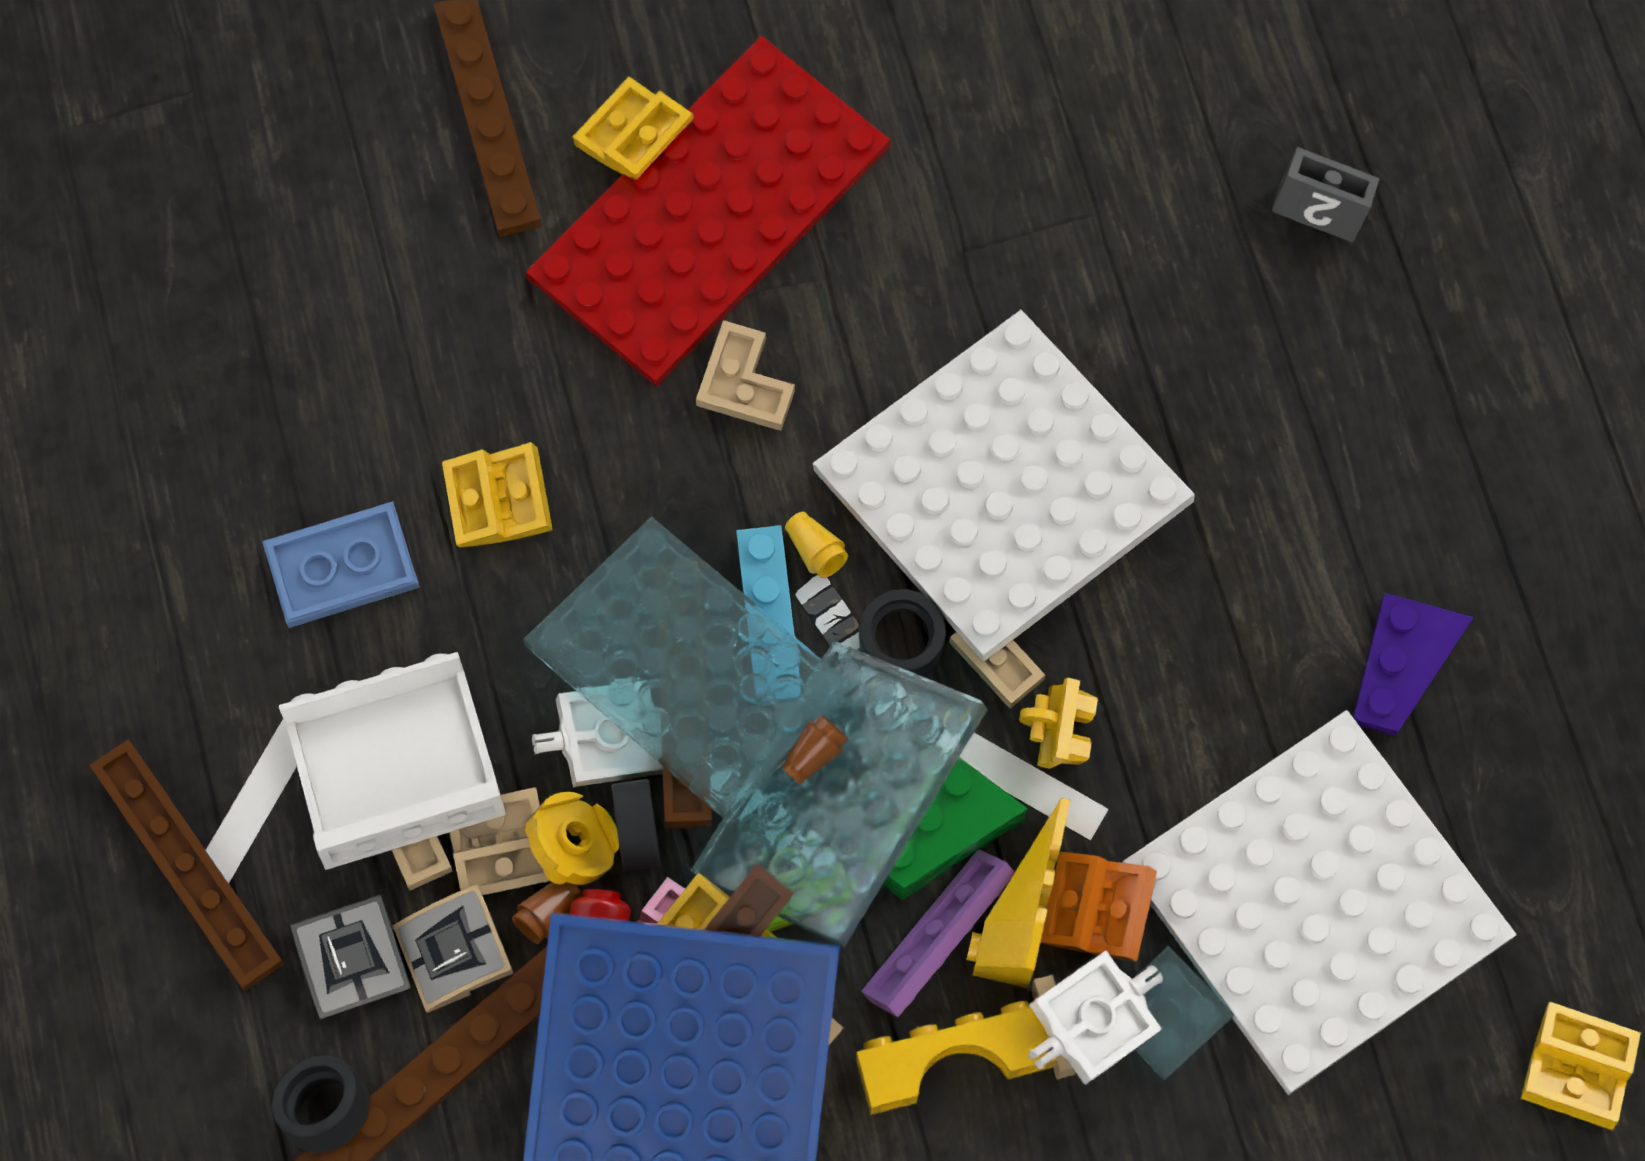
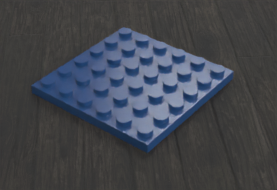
[524,912,840,1161]

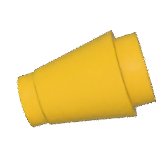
[785,512,848,578]

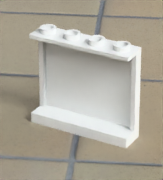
[279,652,506,870]

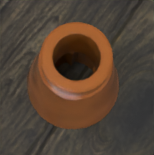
[781,714,848,785]
[512,882,581,944]

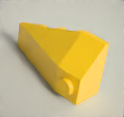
[967,797,1071,988]

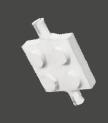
[532,681,663,787]
[1029,951,1163,1084]

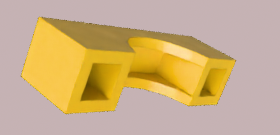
[856,1001,1057,1115]

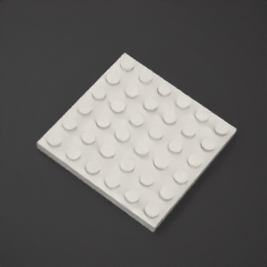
[813,310,1195,662]
[1123,710,1517,1095]

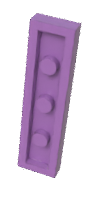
[861,849,1015,1017]

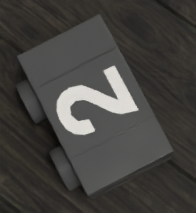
[1272,147,1380,242]

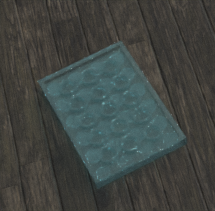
[524,517,853,821]
[691,641,988,947]

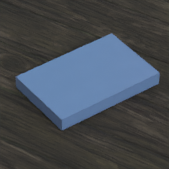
[262,501,420,628]

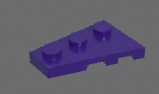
[1353,593,1474,736]

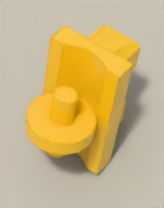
[1019,677,1098,769]

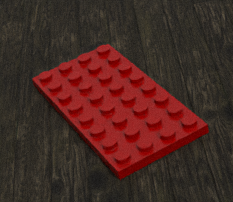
[526,36,891,387]

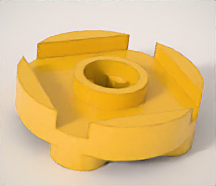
[525,792,619,885]

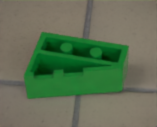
[866,752,1028,900]

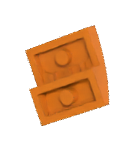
[1040,852,1157,962]

